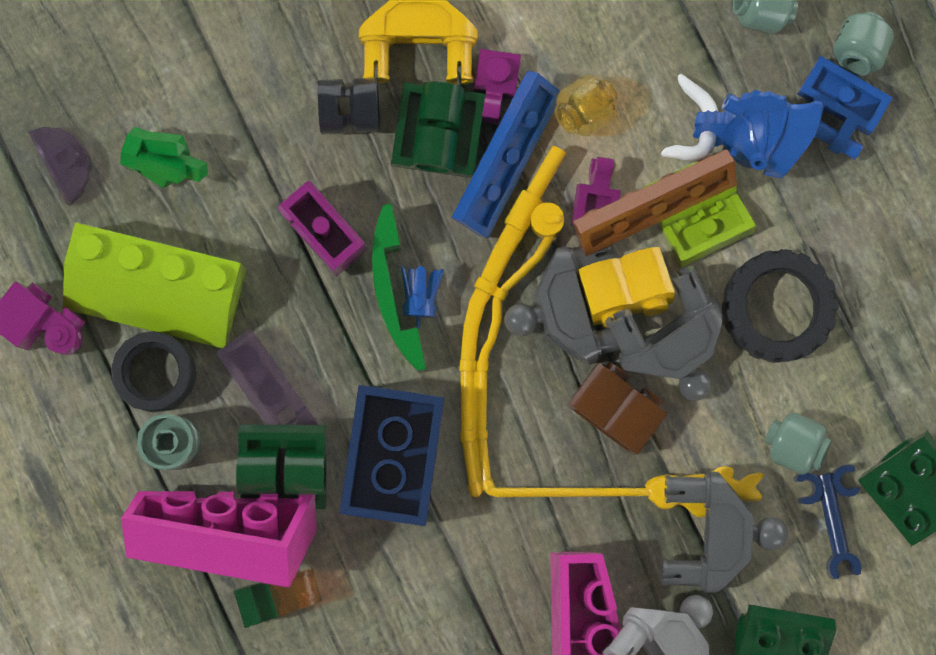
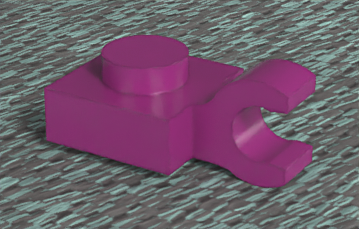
[474,49,521,125]
[570,157,621,226]

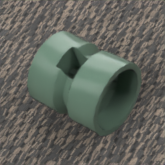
[137,414,202,470]

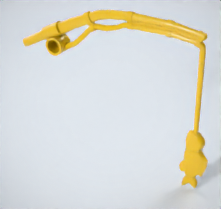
[459,145,764,517]

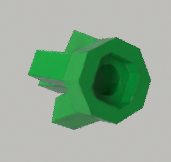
[120,127,208,188]

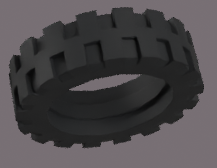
[722,249,839,363]

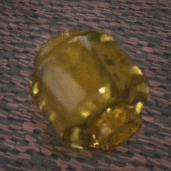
[555,74,617,137]

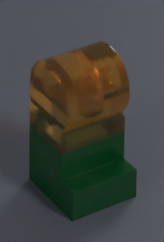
[234,568,322,628]

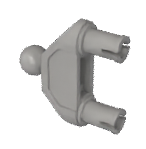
[603,595,713,655]

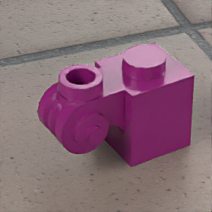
[0,281,86,355]

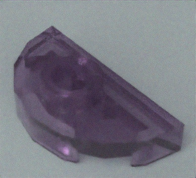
[28,127,92,206]

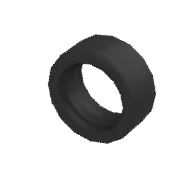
[111,331,196,413]

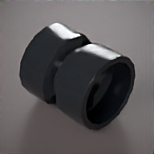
[318,78,380,135]

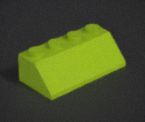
[63,222,247,349]

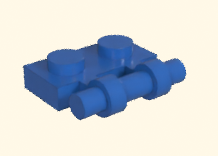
[797,56,893,160]

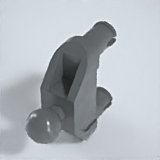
[504,246,620,365]
[605,266,722,401]
[661,471,788,593]

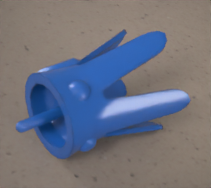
[400,265,444,329]

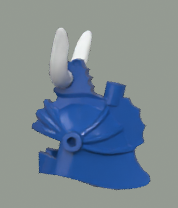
[661,74,823,179]

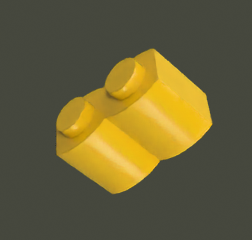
[578,247,675,328]

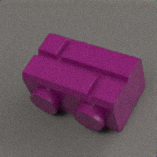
[277,180,368,277]

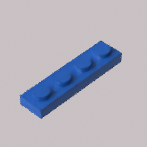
[451,71,563,239]

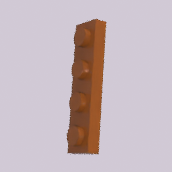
[573,149,737,257]

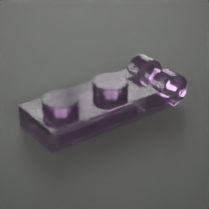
[216,328,319,425]

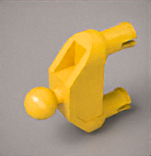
[358,0,478,84]

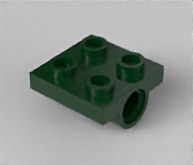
[391,81,486,178]
[236,424,327,509]
[858,430,936,546]
[735,604,837,655]

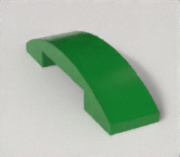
[372,204,427,373]

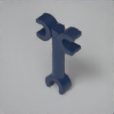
[793,465,862,579]

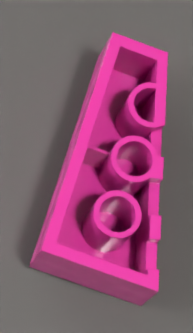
[121,491,317,588]
[550,551,621,655]

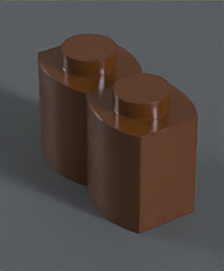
[566,362,667,455]

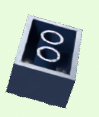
[339,385,445,526]

